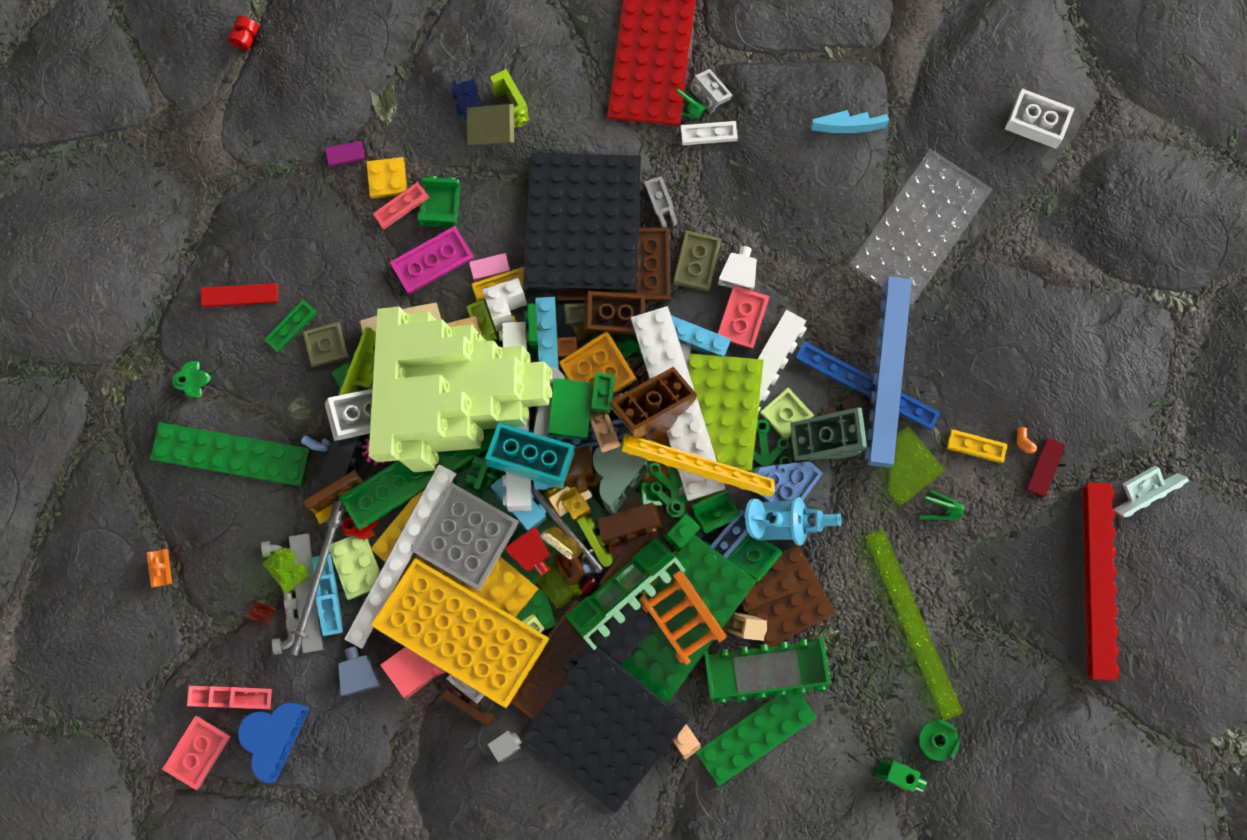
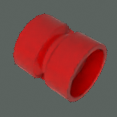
[227,15,259,50]

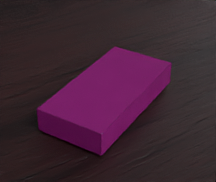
[325,141,366,167]

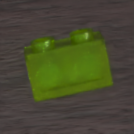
[262,548,310,593]
[536,563,582,609]

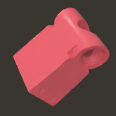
[381,647,447,699]

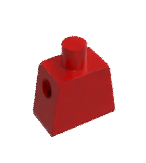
[505,527,550,577]

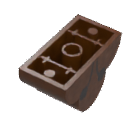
[610,366,697,440]

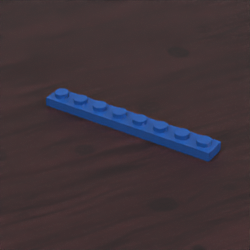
[795,341,940,431]

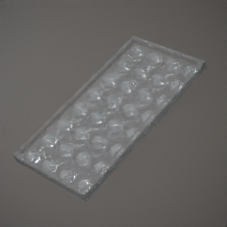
[849,149,993,307]

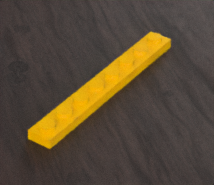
[621,433,775,497]

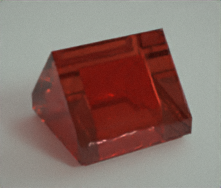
[248,602,275,625]

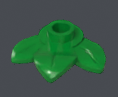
[172,361,212,398]

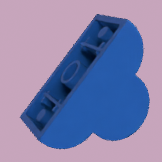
[238,703,310,783]

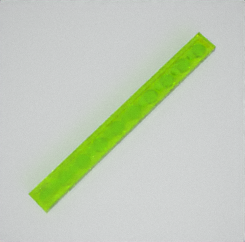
[865,529,963,720]

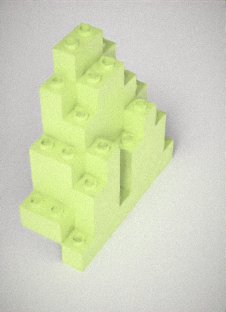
[369,307,552,472]

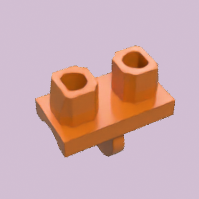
[147,549,172,588]

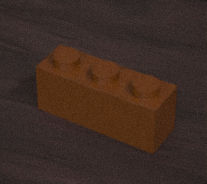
[597,502,663,547]

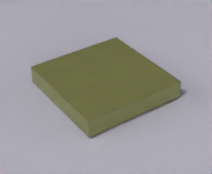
[302,322,349,369]

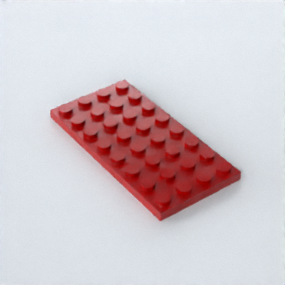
[607,0,696,126]

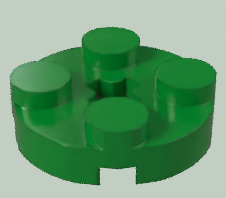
[918,720,960,761]

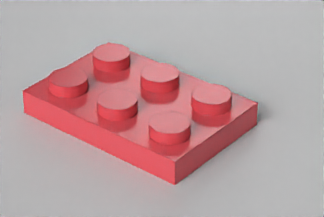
[718,285,770,350]
[162,716,231,790]

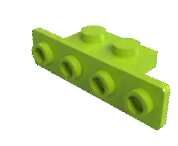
[338,327,376,396]

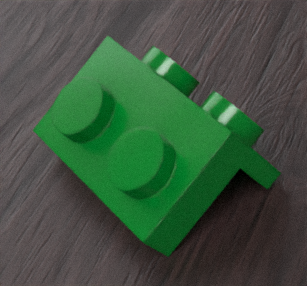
[692,490,740,534]

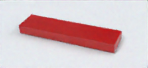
[201,283,278,308]

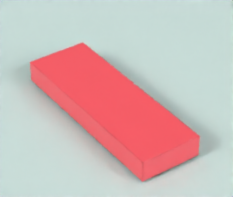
[373,182,429,230]

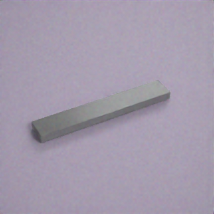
[289,534,324,653]

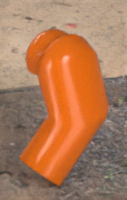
[1017,427,1037,454]

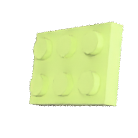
[330,536,380,600]

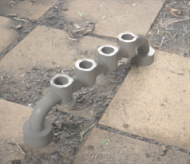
[261,541,299,655]

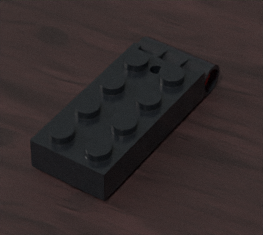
[563,603,658,675]

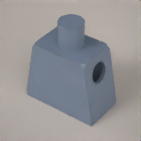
[339,647,381,697]

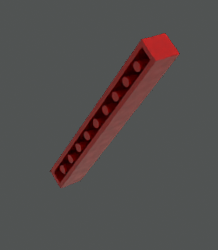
[1082,482,1120,681]

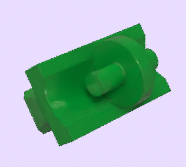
[465,456,500,493]

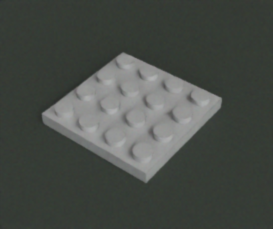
[412,482,520,591]

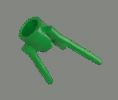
[676,89,706,120]
[919,490,964,521]

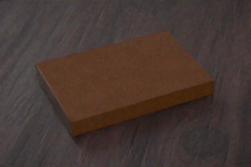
[303,470,363,514]

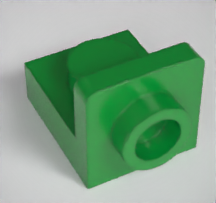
[635,480,662,508]

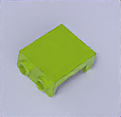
[490,69,529,128]

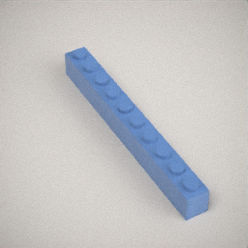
[865,276,912,468]

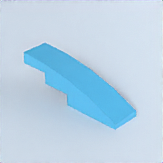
[810,110,889,133]
[311,554,343,636]

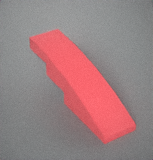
[187,686,272,709]

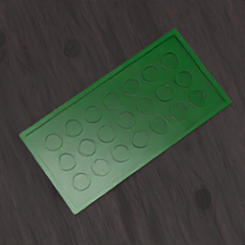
[621,535,757,703]

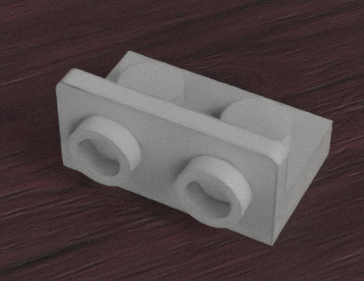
[689,69,733,113]

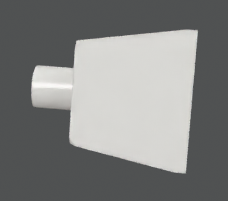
[718,246,757,291]

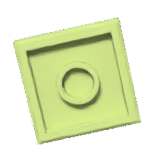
[760,388,814,439]

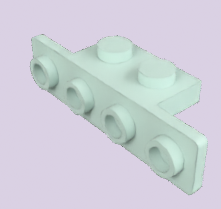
[1114,466,1189,517]

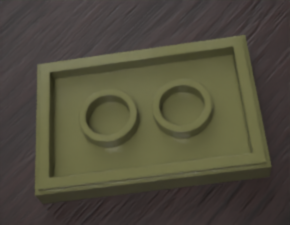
[467,104,514,145]
[673,230,722,292]

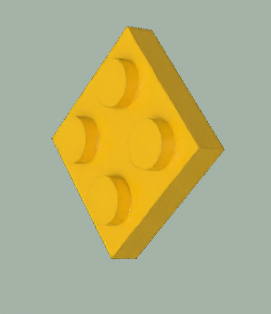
[367,157,407,199]

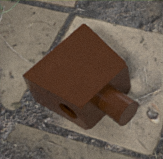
[565,445,595,493]

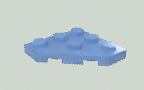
[753,461,823,502]

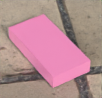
[469,253,510,281]

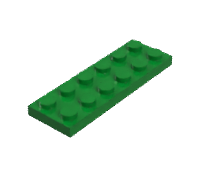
[696,685,817,786]

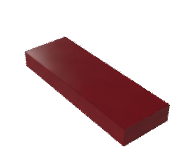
[1026,437,1066,498]

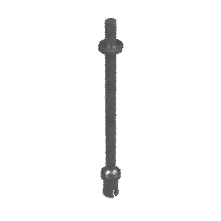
[531,482,603,573]
[290,501,345,656]

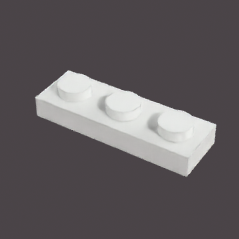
[681,121,738,145]

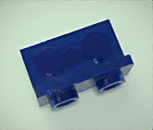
[450,79,483,120]

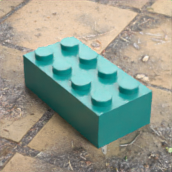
[485,422,575,489]

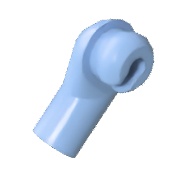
[301,435,332,452]

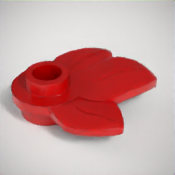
[341,514,379,540]

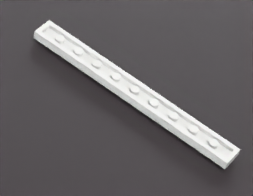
[345,465,457,649]

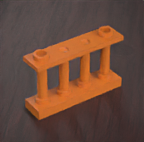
[640,571,727,665]

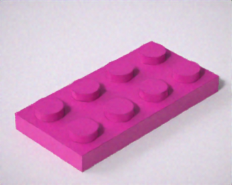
[390,226,474,295]

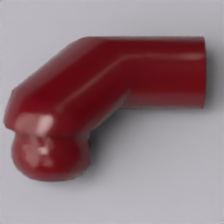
[571,575,597,596]

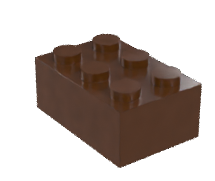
[584,291,645,337]

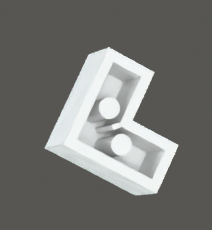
[483,278,527,332]

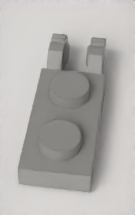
[644,176,677,228]

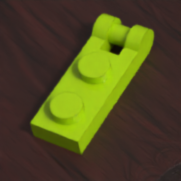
[577,515,615,567]

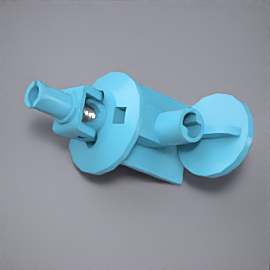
[745,497,841,546]

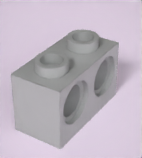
[487,731,522,762]

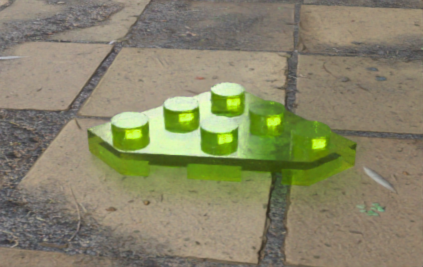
[888,426,945,506]

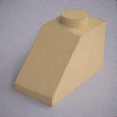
[724,612,767,641]

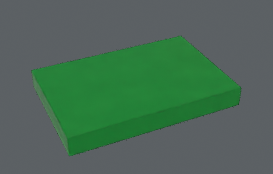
[548,378,592,440]

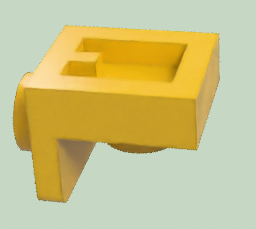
[564,493,591,523]

